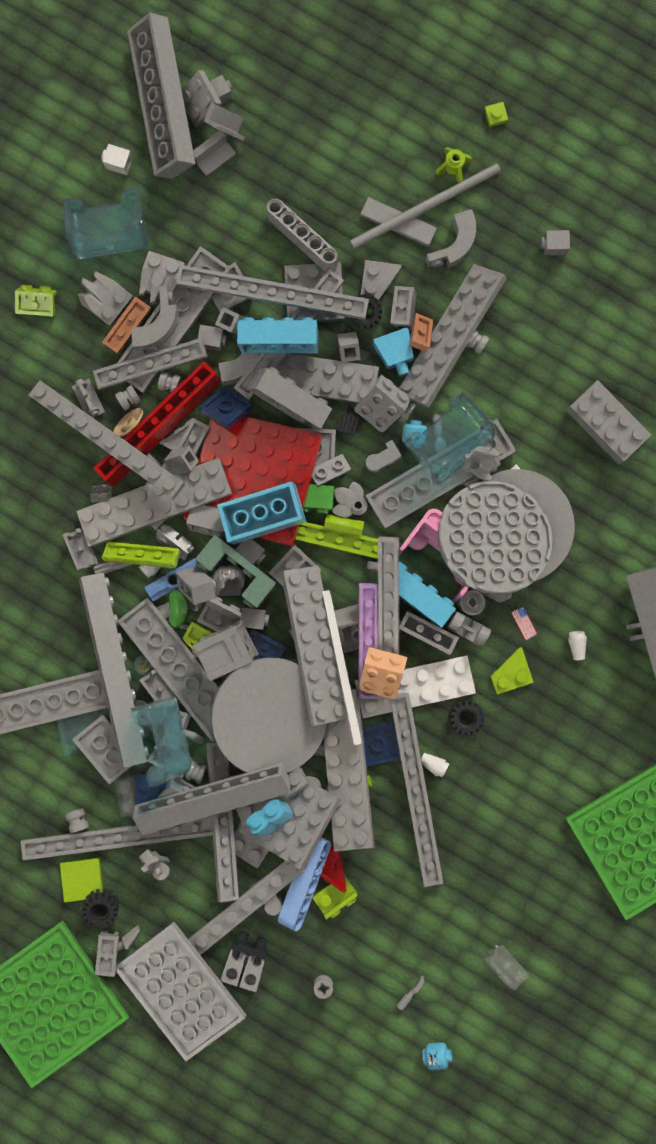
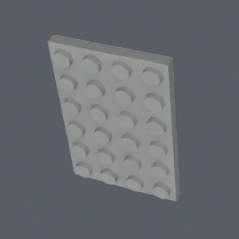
[116,922,246,1061]

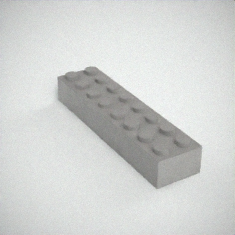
[127,12,195,179]

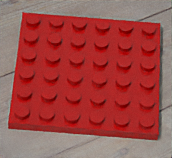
[184,416,323,547]

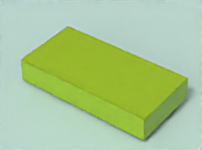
[324,514,364,536]

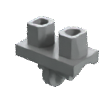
[139,850,170,880]

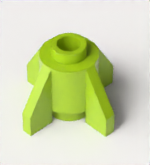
[435,147,472,183]

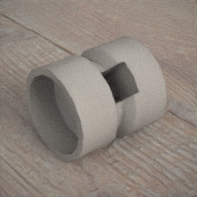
[457,590,485,616]

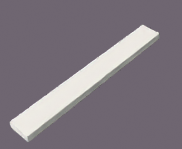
[322,590,362,746]

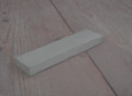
[360,197,437,247]

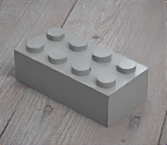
[246,367,332,429]
[566,380,651,465]

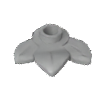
[332,482,368,518]

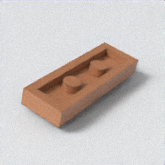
[102,297,152,355]

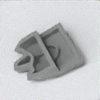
[139,251,185,305]
[78,271,132,326]

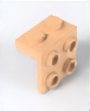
[359,647,407,699]

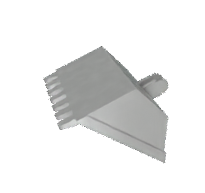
[626,566,656,678]

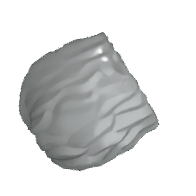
[211,565,245,596]

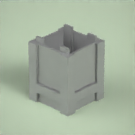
[192,619,258,681]

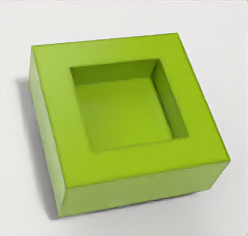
[484,102,508,127]

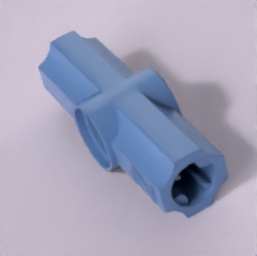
[145,558,202,602]

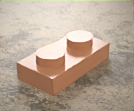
[409,313,433,352]

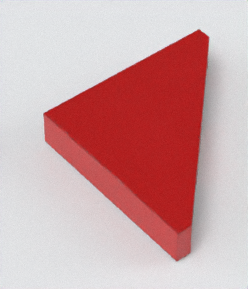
[320,843,347,893]

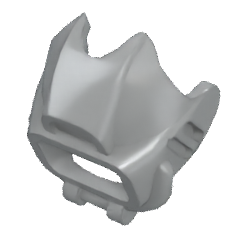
[462,446,503,481]

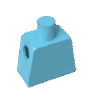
[373,327,413,377]

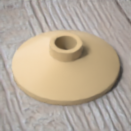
[113,408,143,437]

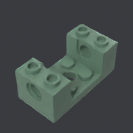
[196,535,278,609]

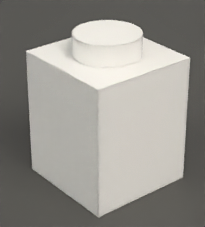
[102,144,133,175]

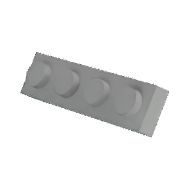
[236,767,310,828]

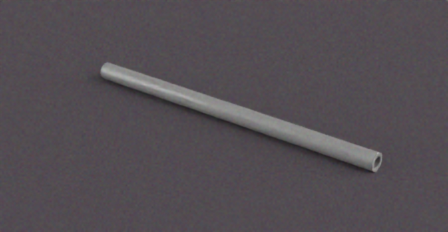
[349,163,501,249]

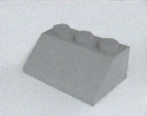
[334,604,379,653]

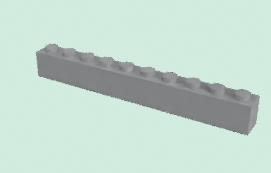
[79,573,149,769]

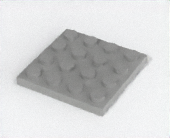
[239,771,341,870]

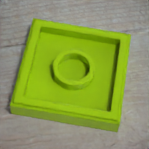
[60,857,103,902]

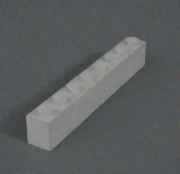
[133,763,290,835]

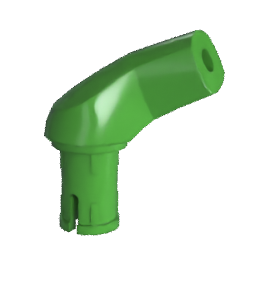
[169,589,187,627]

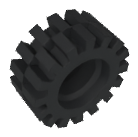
[350,294,383,329]
[449,700,485,736]
[82,889,119,928]

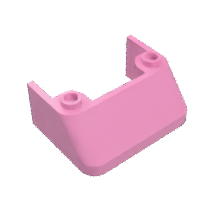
[399,509,469,603]

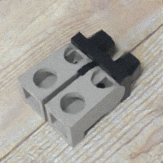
[220,931,267,992]

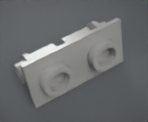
[72,378,105,418]
[312,454,351,487]
[155,524,194,560]

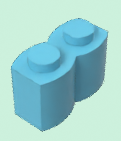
[246,799,293,837]

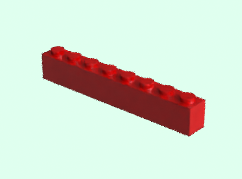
[93,361,222,487]

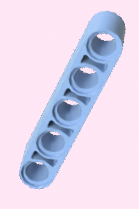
[278,837,331,932]

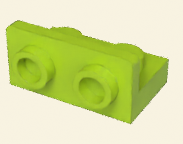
[15,285,57,317]
[312,875,357,919]

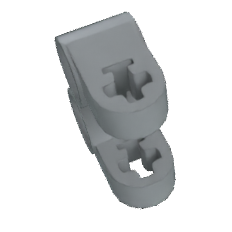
[446,611,491,646]

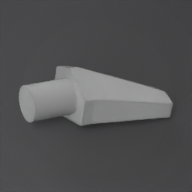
[117,925,140,952]

